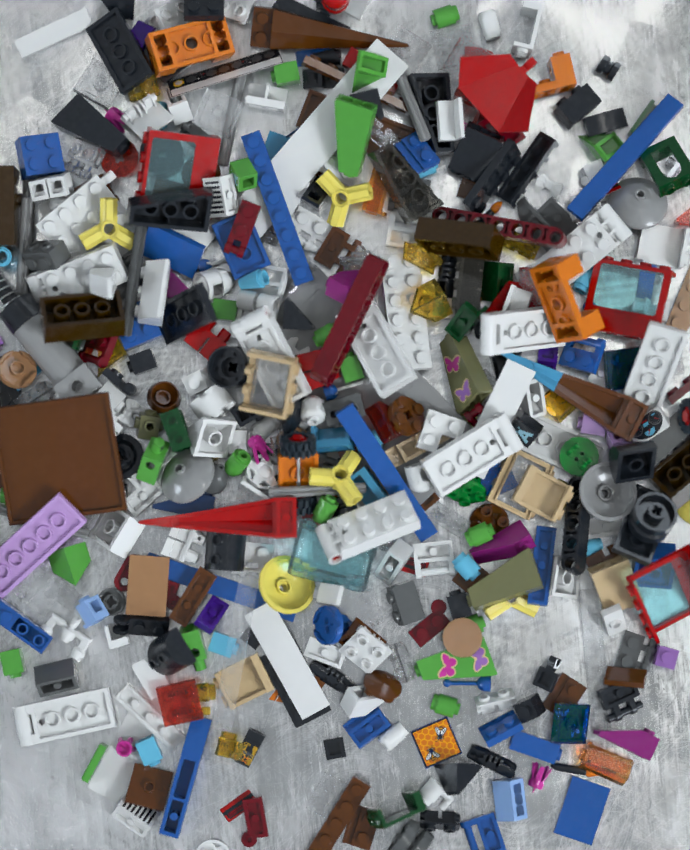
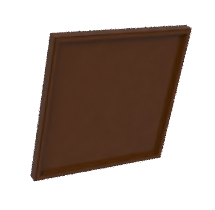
[0,391,128,526]

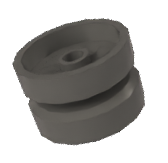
[387,819,434,850]

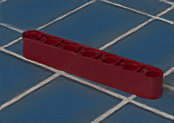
[432,206,567,249]
[310,253,389,387]

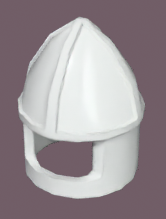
[192,267,235,300]

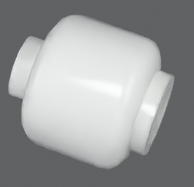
[300,395,326,426]

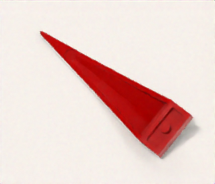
[138,497,297,539]

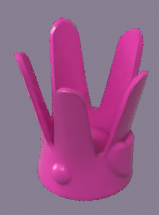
[104,106,125,133]
[247,435,274,464]
[116,737,137,757]
[528,762,552,793]

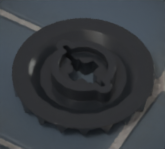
[116,433,144,480]

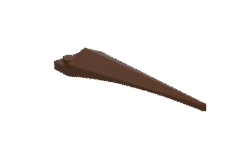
[250,6,409,49]

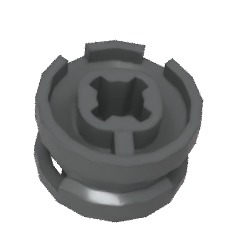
[98,588,126,616]

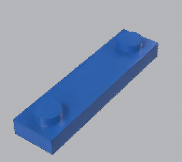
[527,525,557,607]

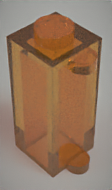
[362,162,399,217]
[578,741,634,786]

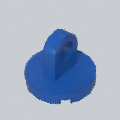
[313,605,352,645]

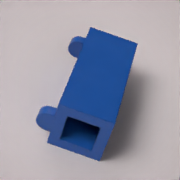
[508,731,563,764]

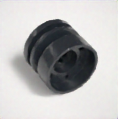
[207,346,249,388]

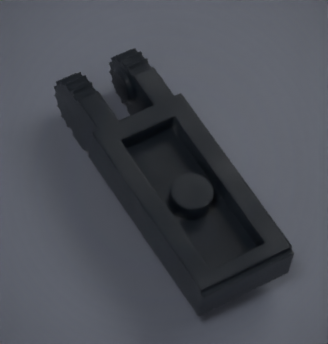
[112,614,170,637]

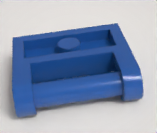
[558,338,606,375]
[460,811,506,850]

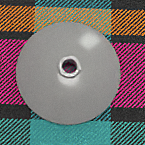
[608,177,668,230]
[161,448,215,504]
[579,462,637,522]

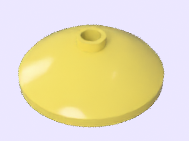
[258,555,315,614]

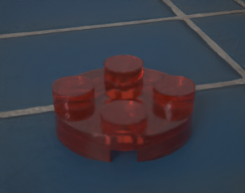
[99,141,139,178]

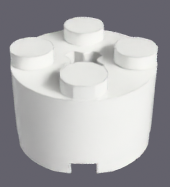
[189,384,237,419]

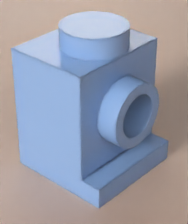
[76,594,110,629]

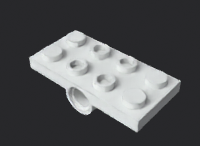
[231,265,290,339]

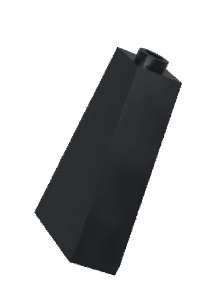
[51,93,132,158]

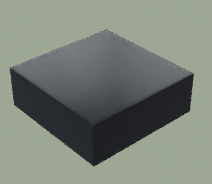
[323,736,346,760]

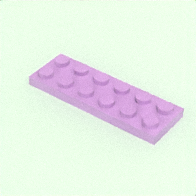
[0,492,87,599]

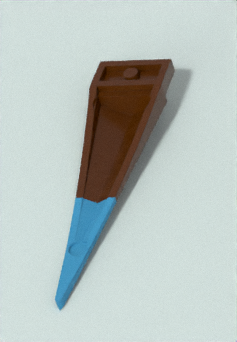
[501,353,649,442]

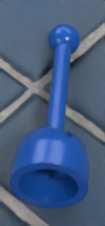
[443,676,491,692]

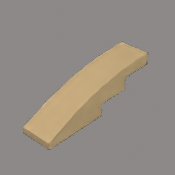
[385,432,451,468]

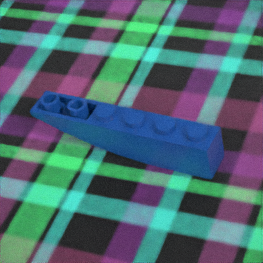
[0,597,53,654]
[159,715,212,839]

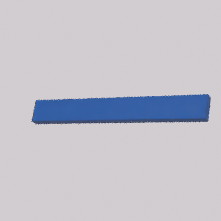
[567,93,684,221]
[335,403,438,543]
[148,552,296,622]

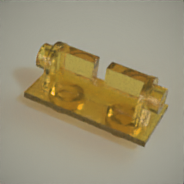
[503,231,541,260]
[403,242,443,275]

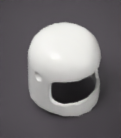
[404,462,434,493]

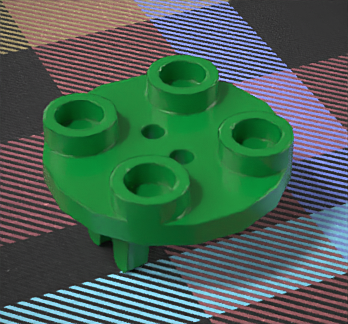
[559,437,599,476]
[446,477,486,507]

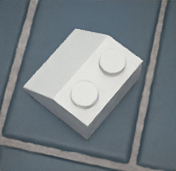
[89,510,146,559]

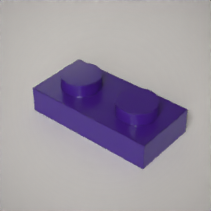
[194,595,229,635]

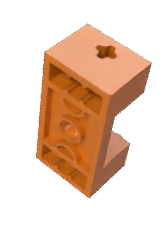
[144,16,235,78]
[534,51,577,100]
[529,253,605,343]

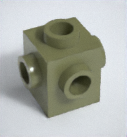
[134,409,163,440]

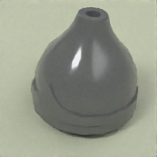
[205,463,228,494]

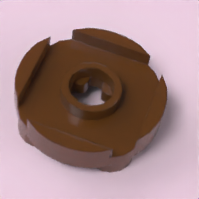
[387,396,424,436]

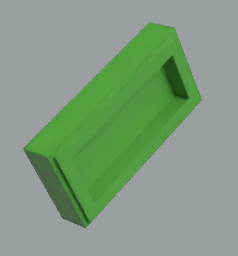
[82,742,109,783]

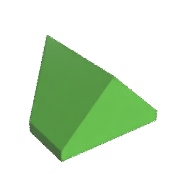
[352,50,389,93]
[578,132,623,165]
[48,542,91,586]

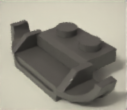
[517,196,579,251]

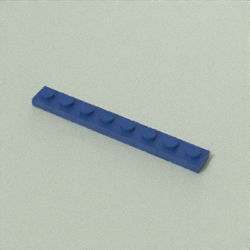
[241,130,314,287]

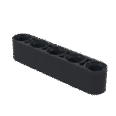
[561,476,590,576]

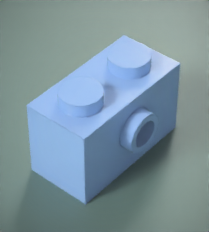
[492,778,528,822]

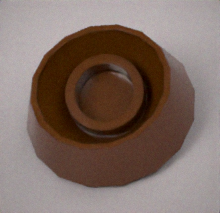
[147,381,181,414]

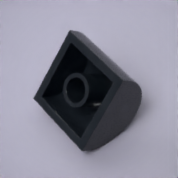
[609,440,657,484]
[204,532,246,572]
[147,626,197,675]

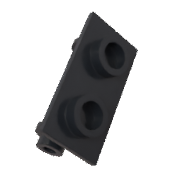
[420,810,460,833]

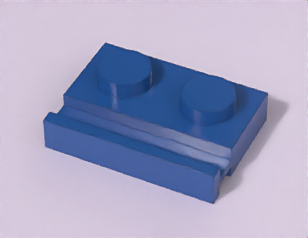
[393,131,440,177]
[342,707,392,750]
[478,710,524,748]

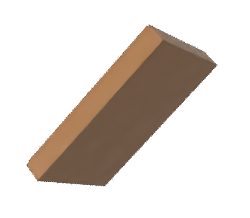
[126,554,170,617]

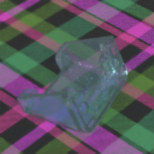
[287,518,376,592]

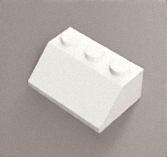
[134,259,171,327]

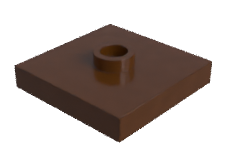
[125,763,173,812]

